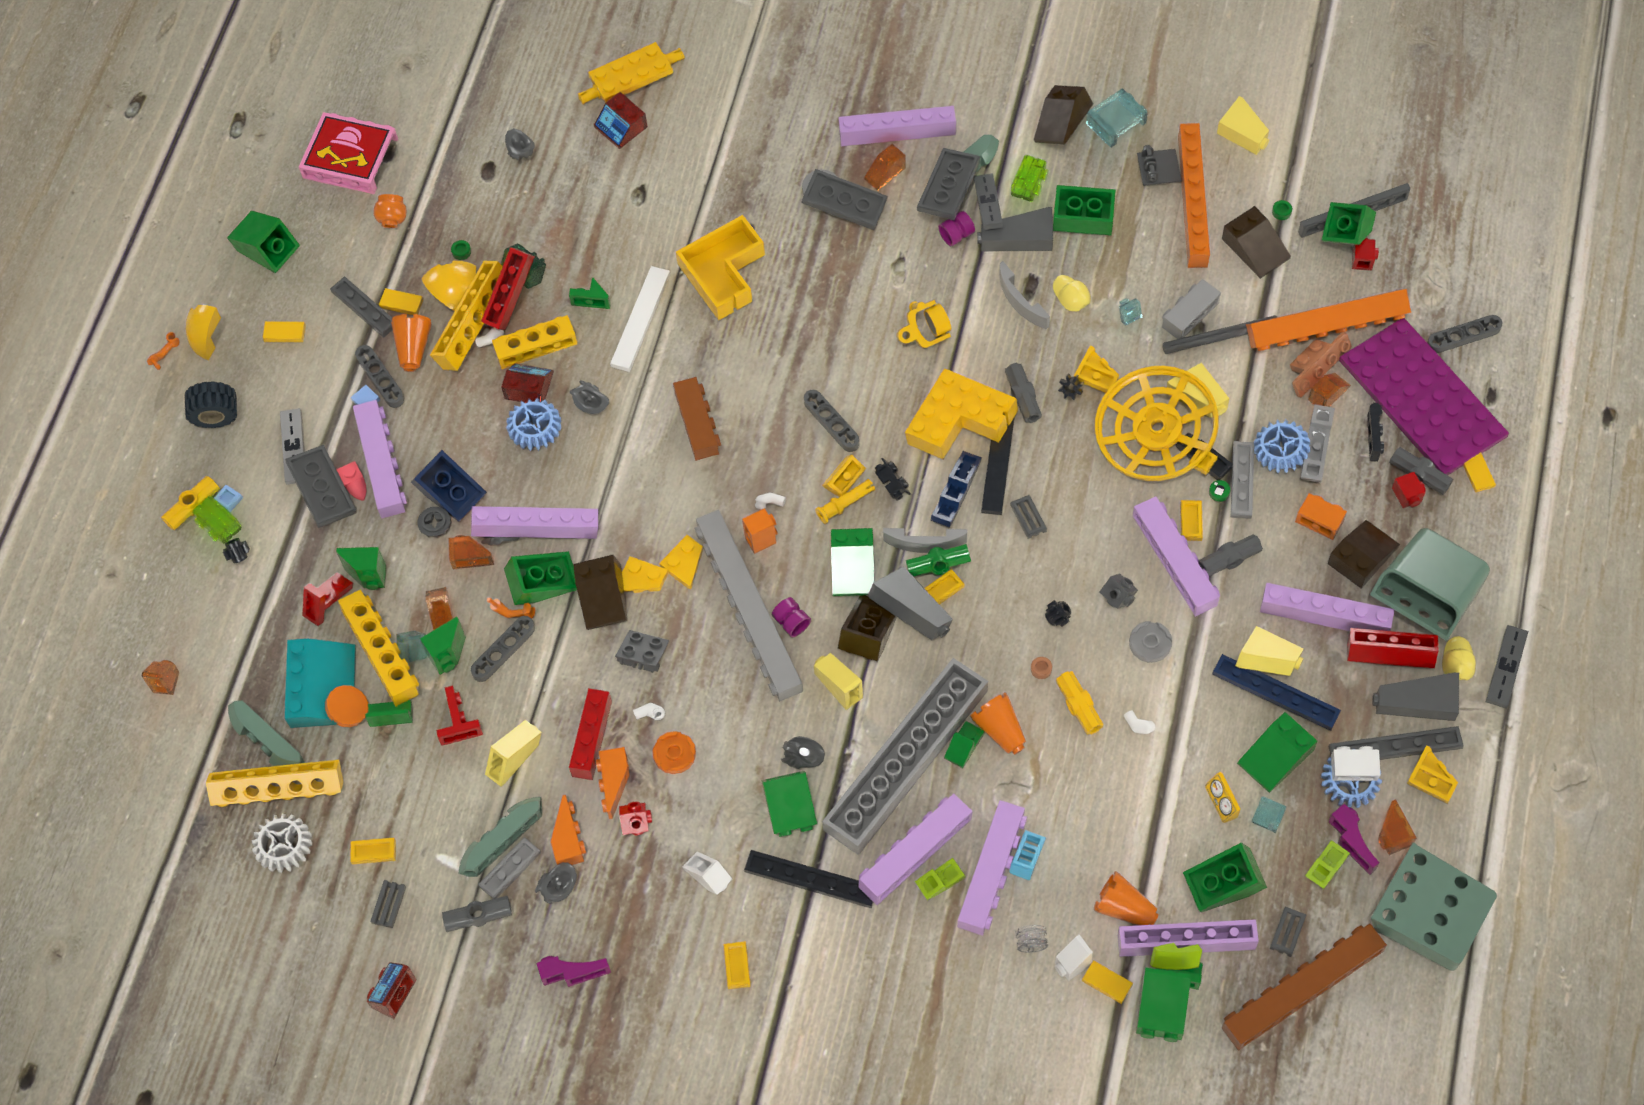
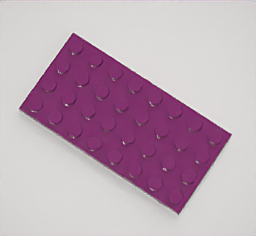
[1339,318,1509,475]

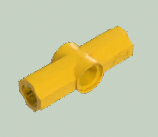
[161,476,220,530]
[1056,671,1104,735]

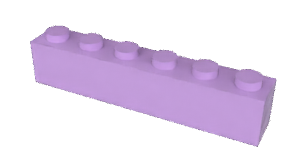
[839,106,956,146]
[353,400,407,519]
[1133,496,1220,617]
[471,506,598,539]
[1260,583,1394,631]
[858,794,973,905]
[957,800,1027,936]
[1117,920,1259,957]

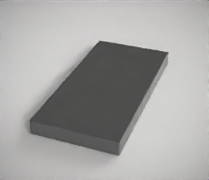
[917,148,980,220]
[801,169,888,230]
[285,444,357,528]

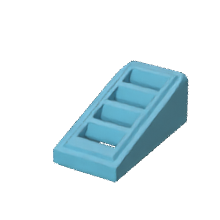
[1009,830,1046,880]

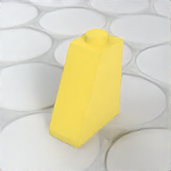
[1217,96,1269,155]
[1167,363,1229,418]
[1235,626,1304,676]
[814,653,863,710]
[485,720,542,787]

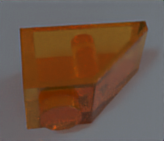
[864,144,906,191]
[1308,373,1351,407]
[449,535,494,569]
[425,587,453,630]
[141,660,179,695]
[1378,799,1417,855]

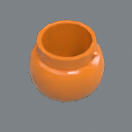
[373,194,407,228]

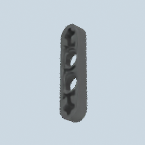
[1427,315,1503,353]
[355,345,404,408]
[804,390,860,452]
[471,616,535,682]

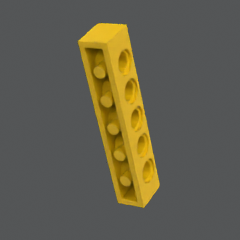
[430,260,503,371]
[338,589,419,707]
[206,759,343,807]

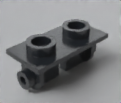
[875,458,911,500]

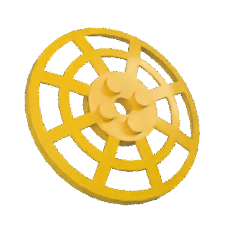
[1095,366,1219,481]

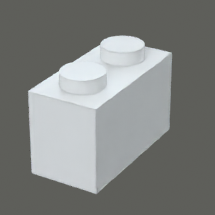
[1331,746,1380,781]

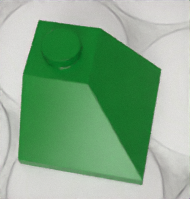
[1322,202,1376,245]

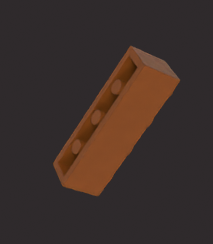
[673,377,721,461]

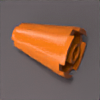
[391,314,432,372]
[970,692,1026,755]
[1093,871,1159,925]

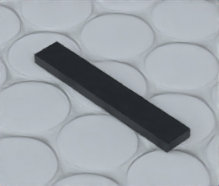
[981,414,1015,515]
[744,850,874,909]

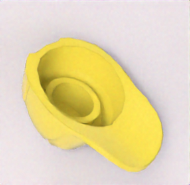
[1053,275,1091,312]
[1442,636,1476,680]

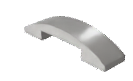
[999,261,1050,329]
[1300,404,1335,483]
[883,528,967,553]

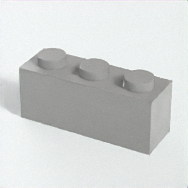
[1162,279,1221,339]

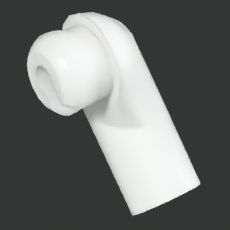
[476,327,504,348]
[755,493,786,509]
[633,703,665,720]
[1124,710,1155,734]

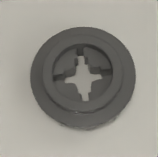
[417,507,451,538]

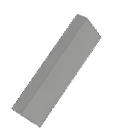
[478,837,541,899]

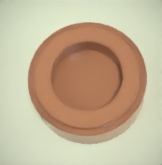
[1031,657,1052,679]

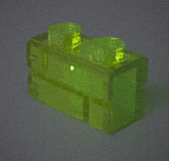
[1011,155,1049,202]
[192,496,242,544]

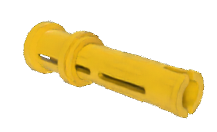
[815,479,875,524]

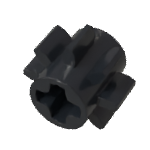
[1058,374,1084,400]
[223,538,250,563]
[1045,600,1072,627]

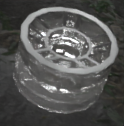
[1015,925,1048,953]

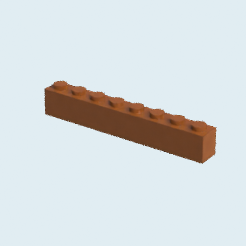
[1222,923,1387,1051]

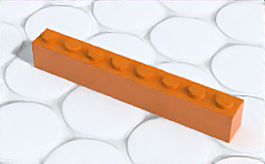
[1178,123,1210,268]
[1246,289,1411,351]

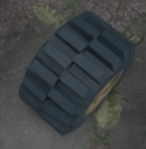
[184,381,237,428]

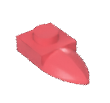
[336,461,367,501]

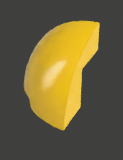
[422,261,476,311]
[185,305,221,361]

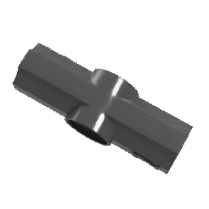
[1005,363,1042,423]
[1389,447,1454,495]
[1198,534,1263,576]
[442,896,512,932]

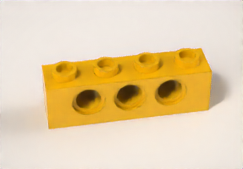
[492,315,577,369]

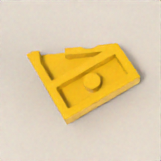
[1074,345,1119,393]
[659,535,703,589]
[622,556,668,593]
[1407,745,1458,804]

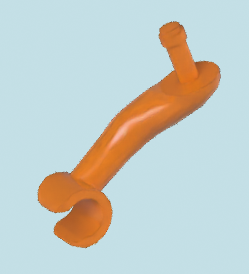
[147,332,180,370]
[487,597,535,619]

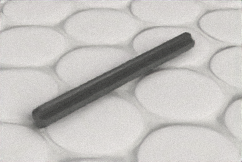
[1162,315,1277,354]

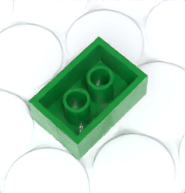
[1053,185,1116,236]

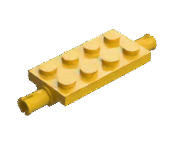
[578,42,685,104]

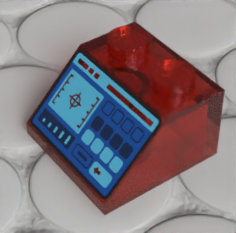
[594,92,648,149]
[501,363,554,403]
[367,962,417,1019]

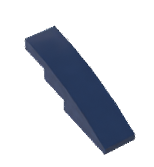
[931,451,982,528]

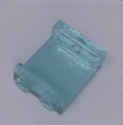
[1086,88,1148,148]

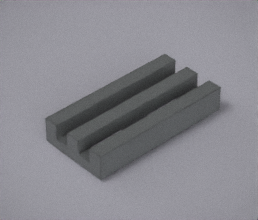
[1010,495,1047,539]
[370,880,406,928]
[1270,907,1306,957]

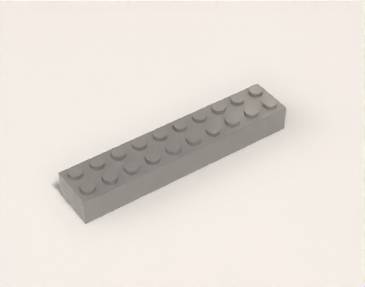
[822,658,988,855]

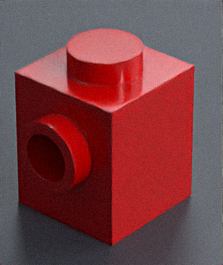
[1352,238,1379,271]
[1392,472,1426,508]

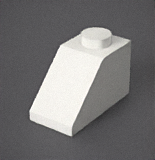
[682,851,732,895]
[1055,935,1093,981]

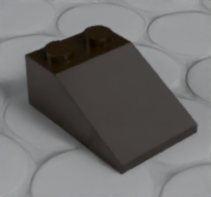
[1034,85,1094,145]
[1222,206,1291,279]
[1327,520,1400,589]
[573,555,628,630]
[837,595,897,662]

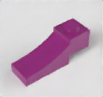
[1329,804,1380,875]
[536,956,611,987]

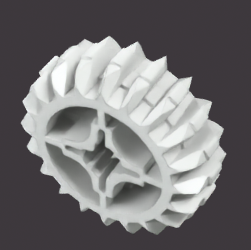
[252,813,312,873]

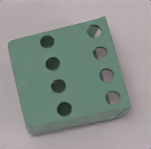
[1370,528,1490,641]
[1371,842,1497,971]

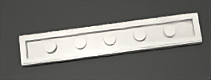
[610,266,670,372]

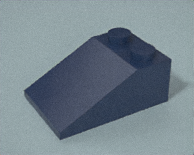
[411,450,487,522]

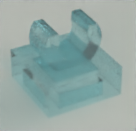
[1119,298,1142,326]

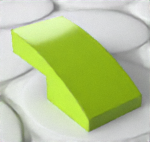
[1305,840,1350,889]
[915,858,966,900]
[1150,943,1202,970]

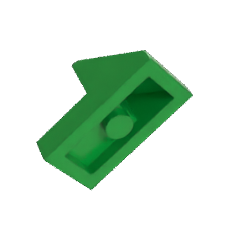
[569,278,611,309]
[944,721,985,769]

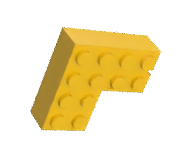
[676,215,765,320]
[905,368,1018,459]

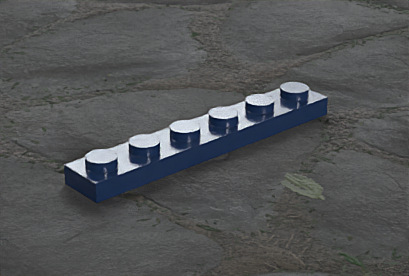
[1212,654,1341,731]

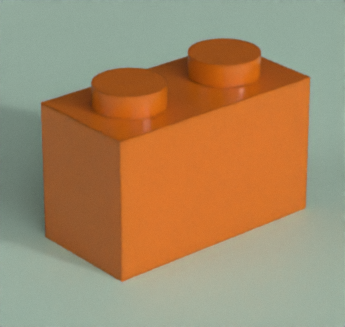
[1295,493,1347,540]
[742,508,778,554]

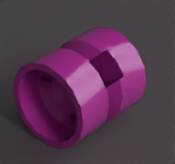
[938,211,975,247]
[772,597,811,637]

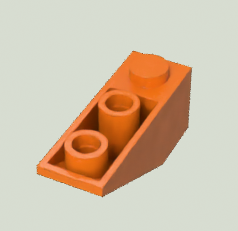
[596,747,630,819]
[551,795,586,865]

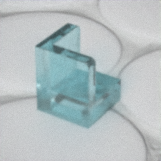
[396,631,427,662]
[1252,796,1287,833]

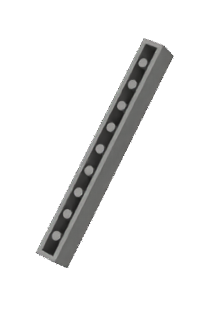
[694,510,803,702]

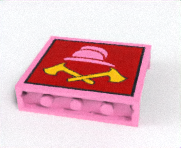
[299,112,398,194]

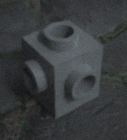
[1099,573,1138,609]

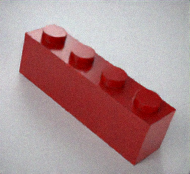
[481,247,535,330]
[1347,628,1439,669]
[569,688,612,780]

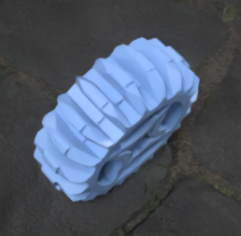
[506,398,561,451]
[1254,419,1310,473]
[1321,749,1382,808]

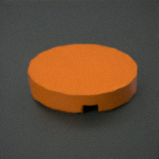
[325,685,368,727]
[652,731,696,774]

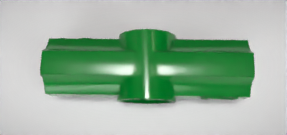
[906,544,971,577]

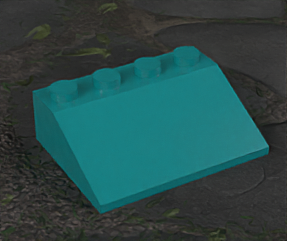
[285,638,356,728]

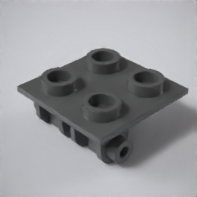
[1137,145,1182,186]
[615,630,669,673]

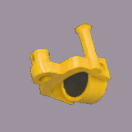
[896,300,952,348]

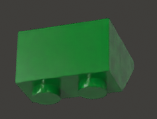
[336,547,386,590]
[420,617,466,675]

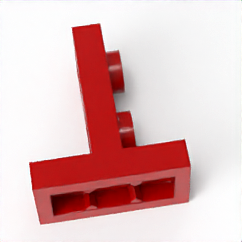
[302,572,353,626]
[436,685,483,746]

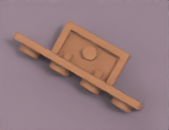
[1290,332,1352,398]

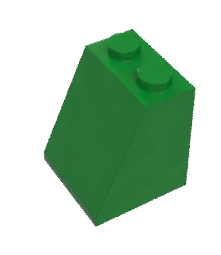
[227,210,300,273]
[761,771,817,837]
[1136,967,1192,1042]

